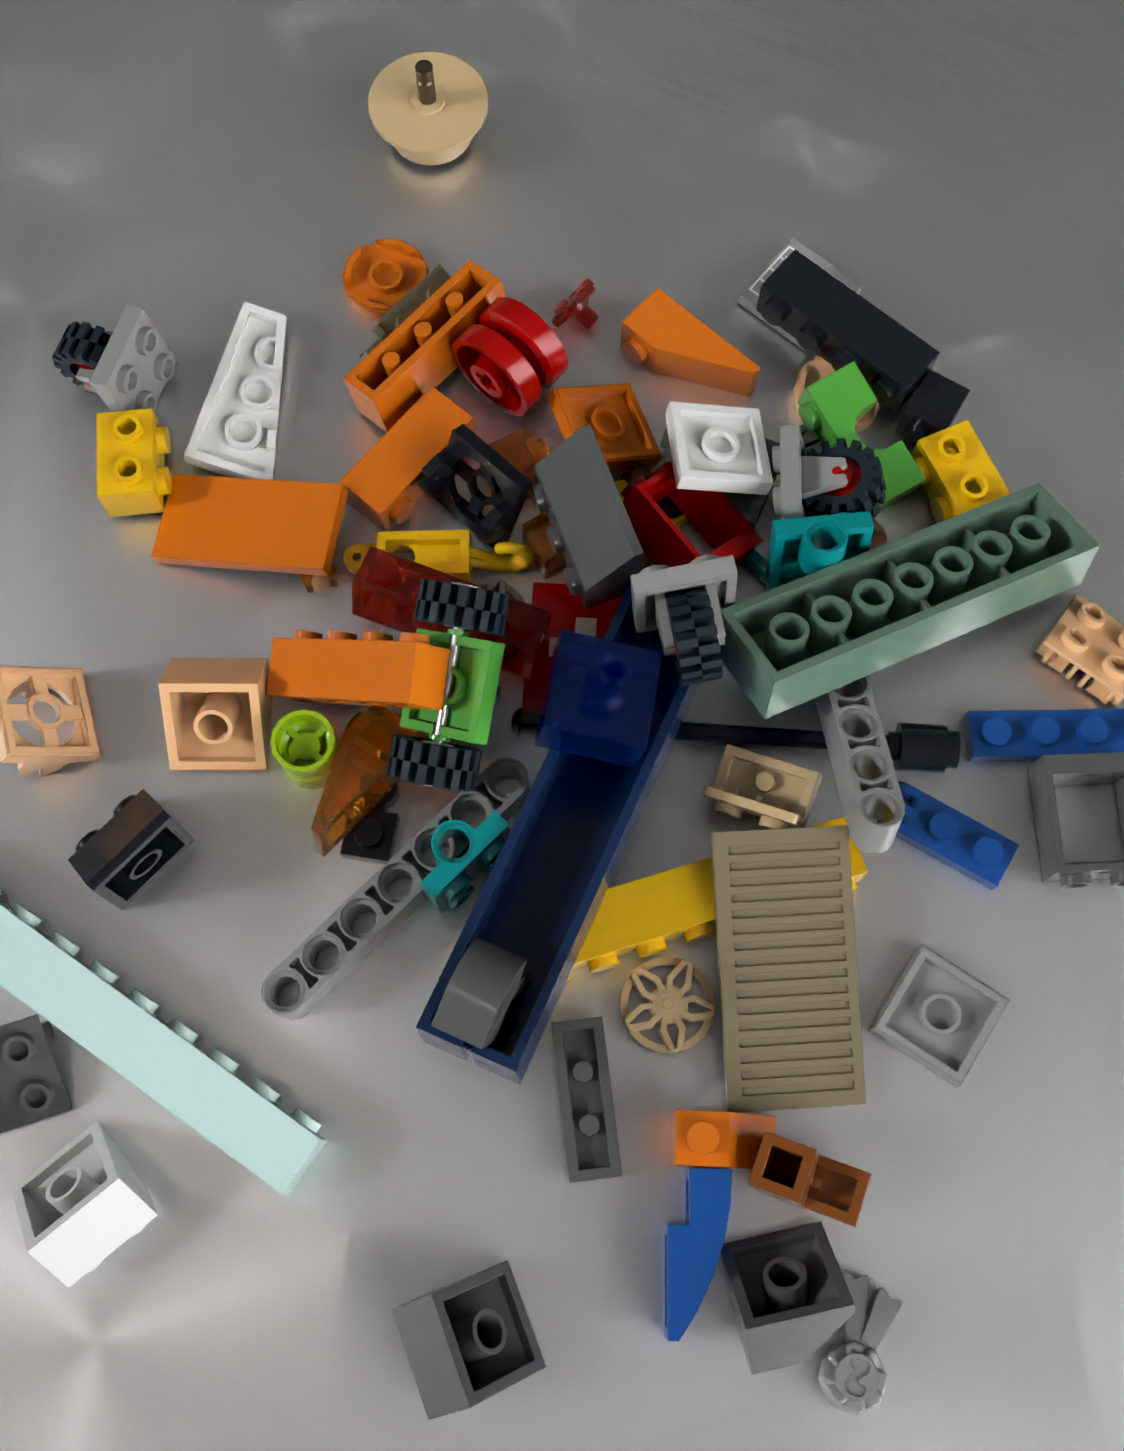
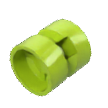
[270,709,345,790]

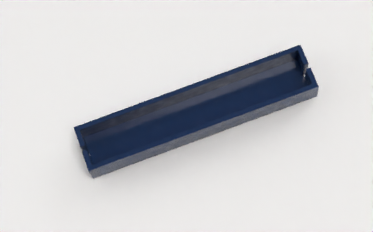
[416,582,699,1084]

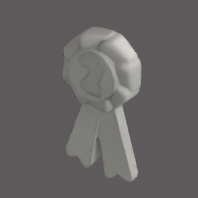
[818,1272,902,1415]

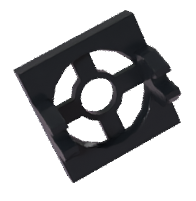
[417,424,532,551]

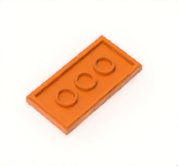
[151,474,348,576]

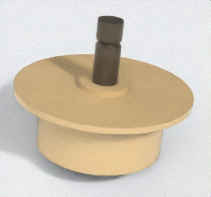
[368,51,488,165]

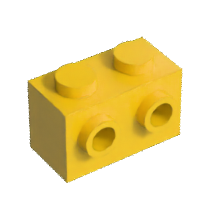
[97,408,172,517]
[911,420,1011,523]

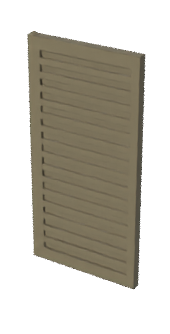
[711,825,866,1113]

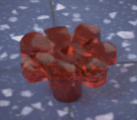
[552,278,599,329]

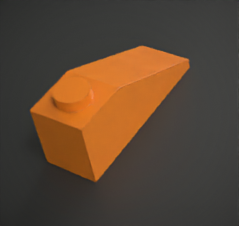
[620,288,760,396]

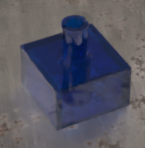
[535,630,663,768]

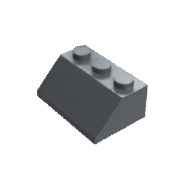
[530,424,644,609]

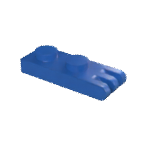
[876,781,1019,890]

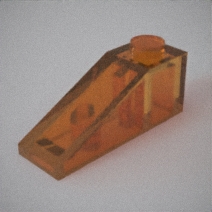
[311,706,421,857]

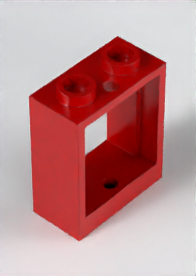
[621,461,764,568]

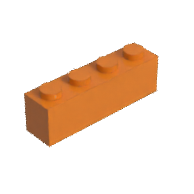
[343,260,506,432]
[266,630,450,710]

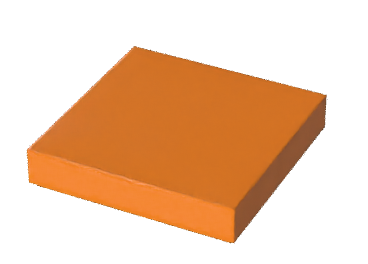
[547,383,662,471]

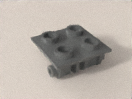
[0,1014,73,1133]

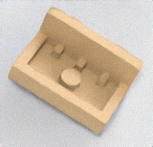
[702,744,822,829]

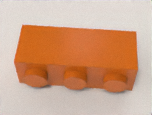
[339,386,475,531]

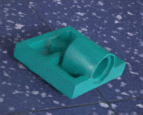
[765,511,874,591]
[420,811,510,913]

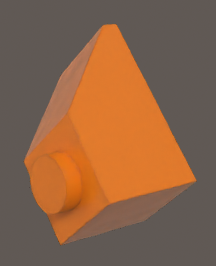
[671,1109,776,1170]

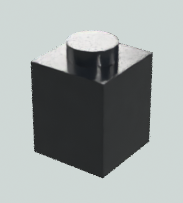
[895,369,970,447]

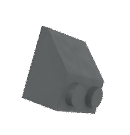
[392,1260,546,1420]

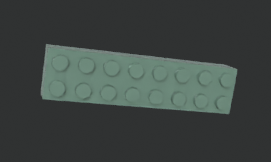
[720,483,1100,719]

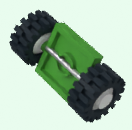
[385,579,511,792]

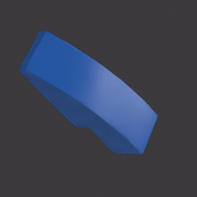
[664,1168,732,1341]

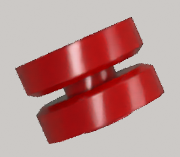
[451,297,568,417]

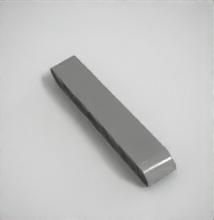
[261,757,530,1020]

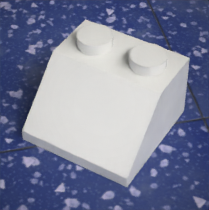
[11,1120,158,1288]

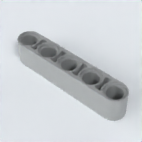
[814,676,905,854]

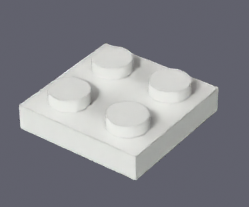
[665,401,773,495]

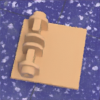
[1035,594,1124,706]

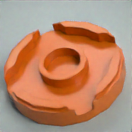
[342,238,429,320]

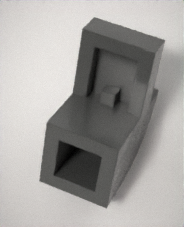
[431,937,531,1049]

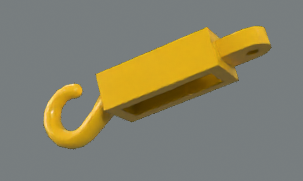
[343,529,535,586]

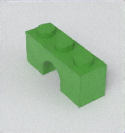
[797,361,926,510]

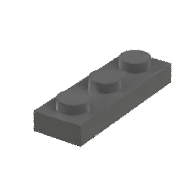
[551,1016,622,1183]

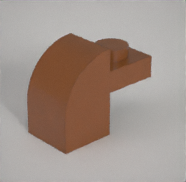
[748,1131,872,1228]

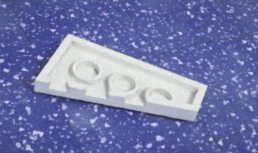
[184,301,287,480]

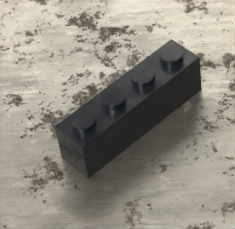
[756,249,940,412]

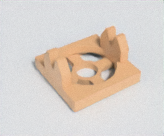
[0,666,100,776]

